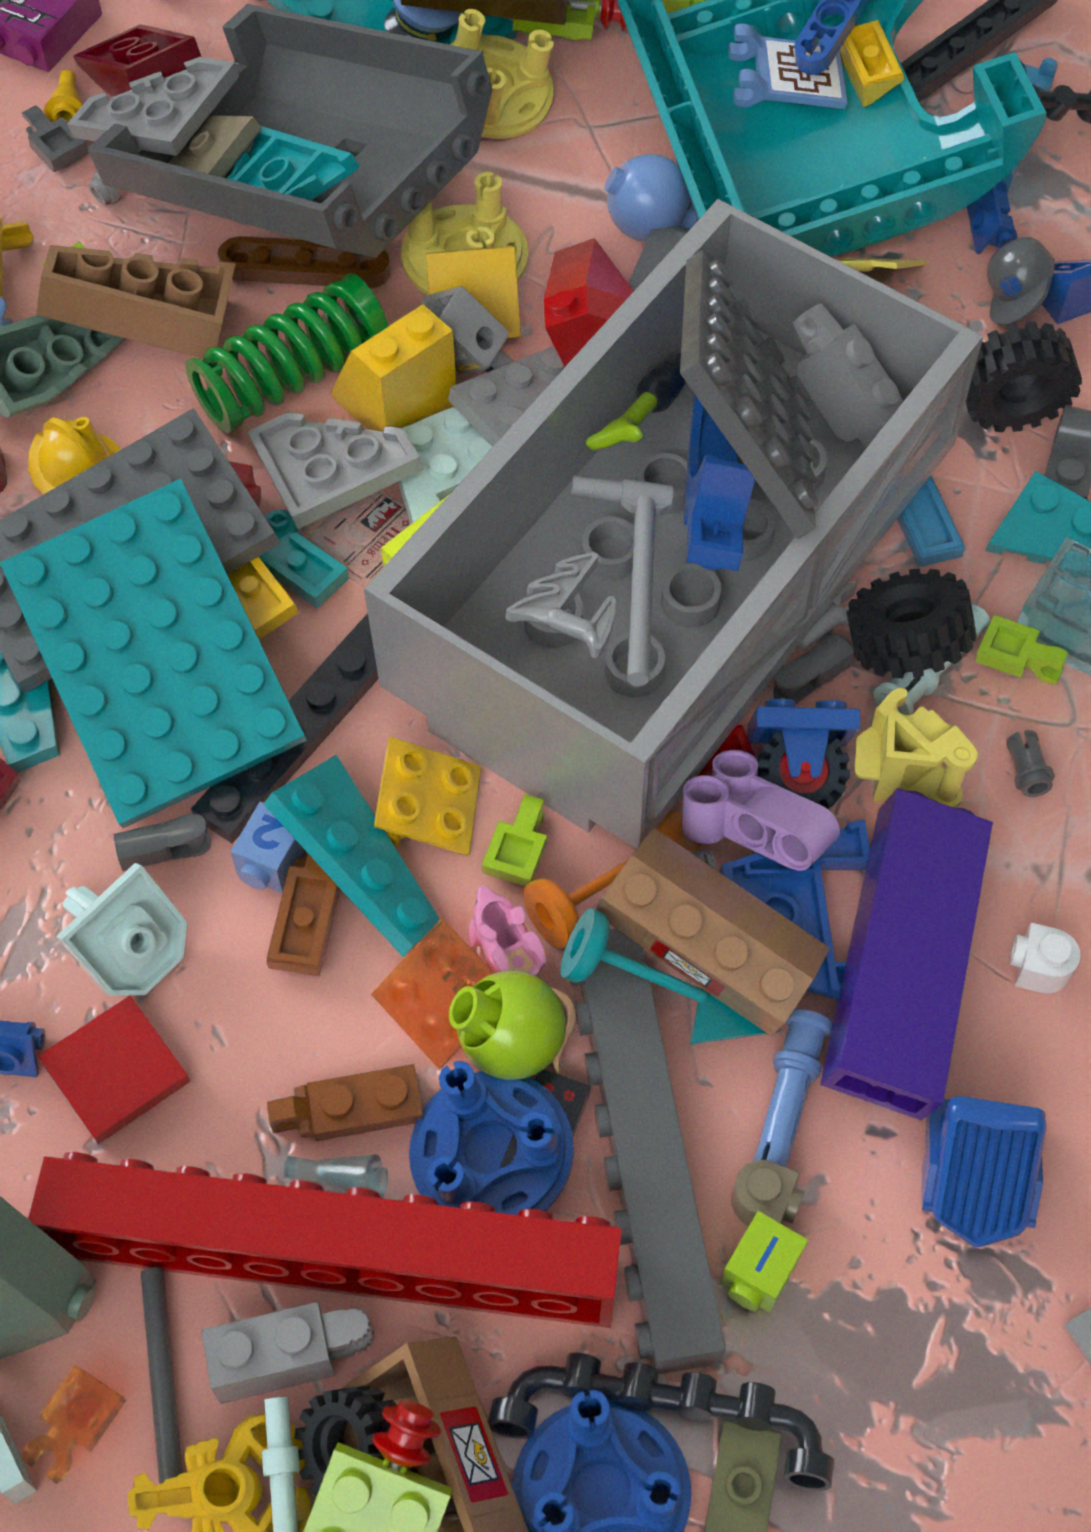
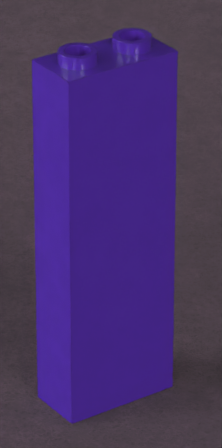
[820,788,993,1120]

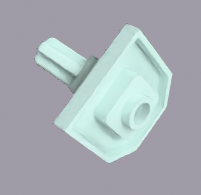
[56,863,187,996]

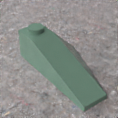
[0,315,126,418]
[0,1196,96,1360]

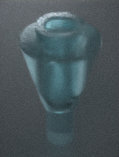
[283,1154,388,1198]

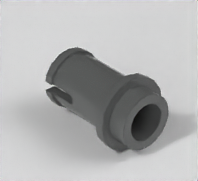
[1006,730,1055,797]

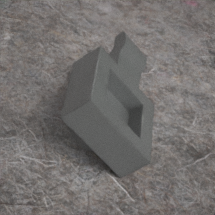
[22,105,88,173]

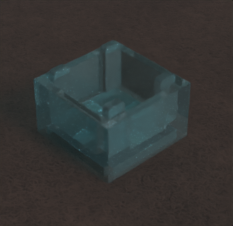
[1017,537,1091,675]

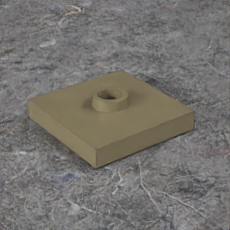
[168,116,262,178]

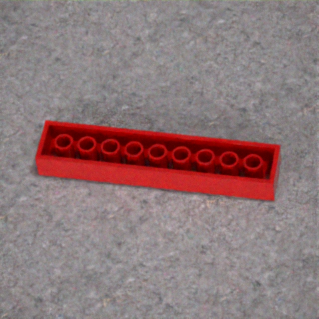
[28,1152,622,1328]

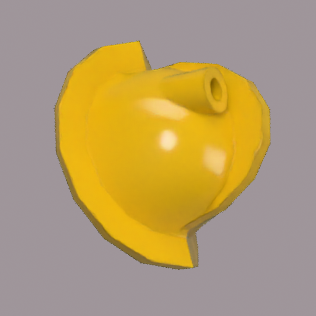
[28,417,121,495]

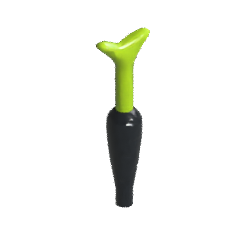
[586,352,686,450]

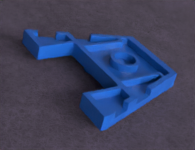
[719,820,870,1000]

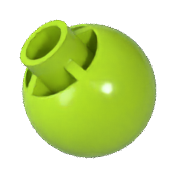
[449,970,566,1080]

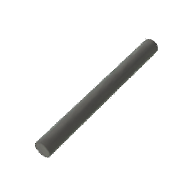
[140,1268,183,1484]

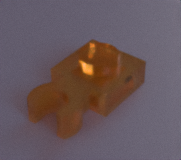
[21,1365,126,1484]

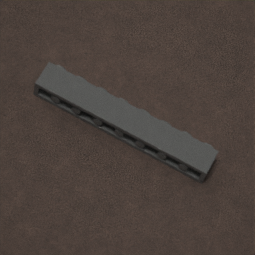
[570,928,726,1374]

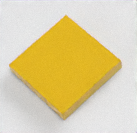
[425,246,521,338]

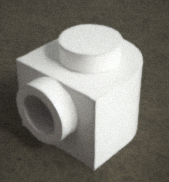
[1009,922,1081,994]

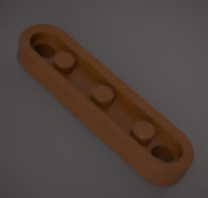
[218,236,390,288]

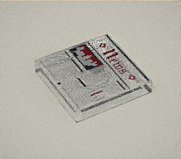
[297,490,411,588]

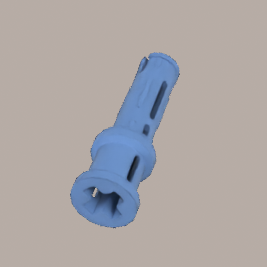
[752,1009,833,1168]

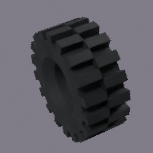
[965,322,1082,432]
[846,569,977,679]

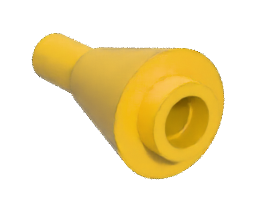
[44,69,83,122]

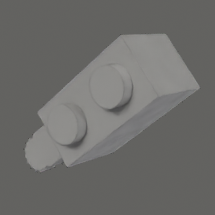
[201,1302,374,1404]

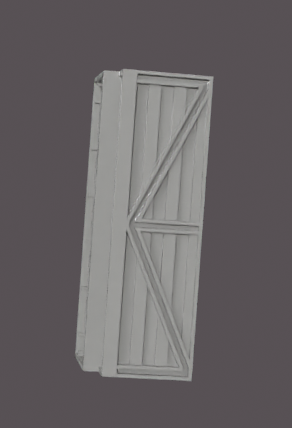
[364,199,983,849]

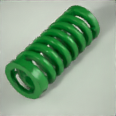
[185,273,388,433]

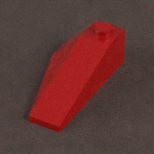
[544,238,634,367]

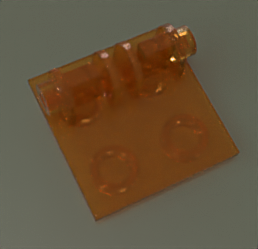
[371,918,495,1069]

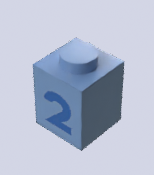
[230,801,306,893]

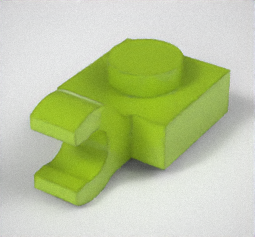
[975,615,1068,684]
[481,794,547,887]

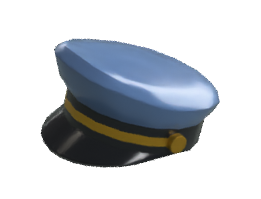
[384,0,462,42]

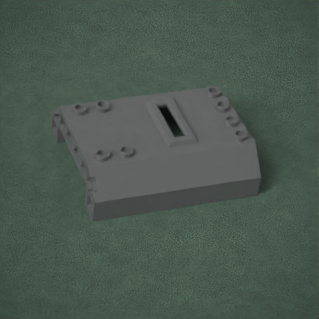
[87,4,492,258]

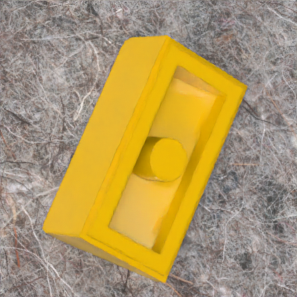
[840,20,904,107]

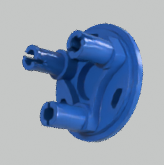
[409,1061,574,1215]
[512,1390,691,1532]

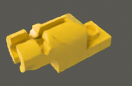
[228,557,299,639]

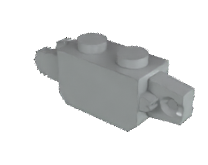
[792,303,904,449]

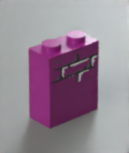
[0,0,102,73]

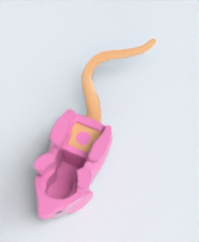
[469,885,576,1073]

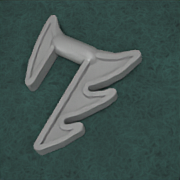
[505,552,616,658]

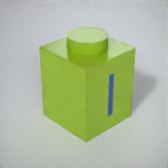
[720,1211,808,1313]

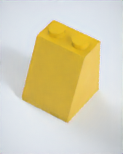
[331,304,456,432]

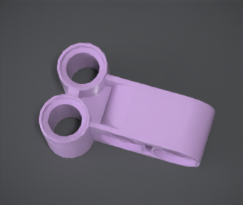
[682,750,840,871]

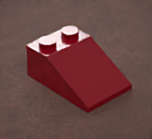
[73,24,202,97]

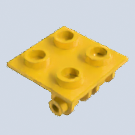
[374,736,481,856]

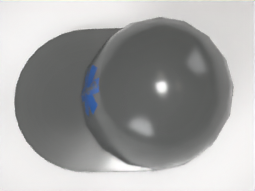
[987,237,1055,327]

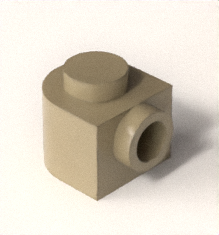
[731,1160,805,1226]

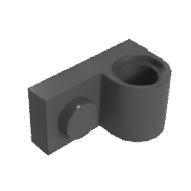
[1044,404,1091,499]

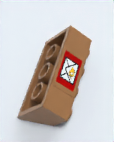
[596,828,830,1036]
[341,1336,528,1532]

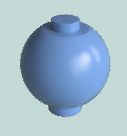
[604,154,698,242]

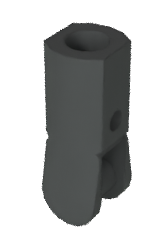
[773,634,855,704]
[114,814,212,871]

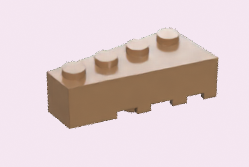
[36,245,236,359]

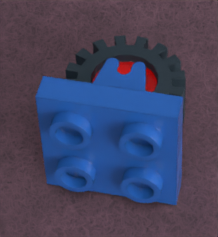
[748,699,860,809]

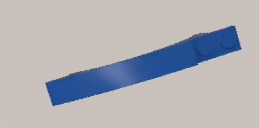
[684,393,755,571]

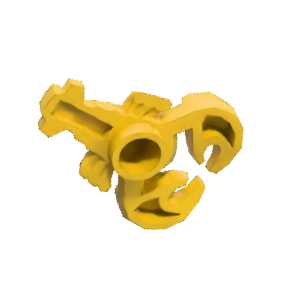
[127,1413,310,1532]

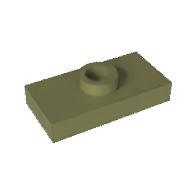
[704,1420,782,1532]

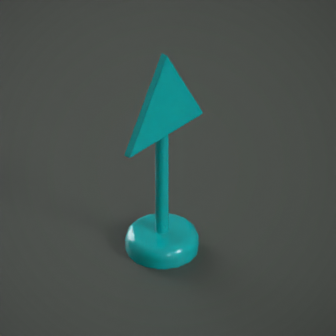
[560,908,781,1045]

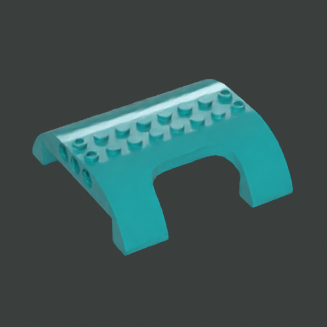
[616,0,1046,257]

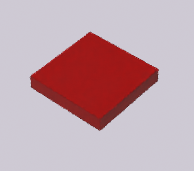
[38,995,191,1144]

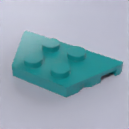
[227,126,360,201]

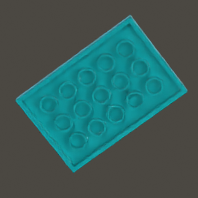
[0,478,307,829]

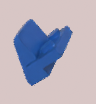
[922,1096,1046,1248]

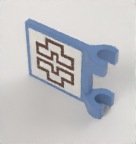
[728,24,847,109]

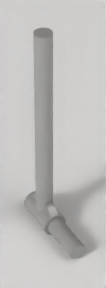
[570,475,673,687]

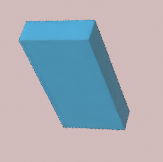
[897,475,965,567]

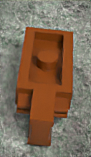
[266,854,340,976]
[267,1064,423,1141]

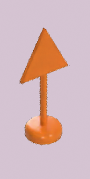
[523,812,702,949]

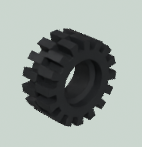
[294,1385,397,1496]

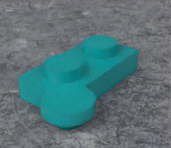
[258,509,349,609]

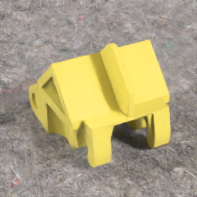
[854,687,978,808]

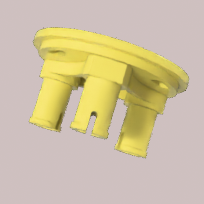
[451,9,554,139]
[401,171,528,295]

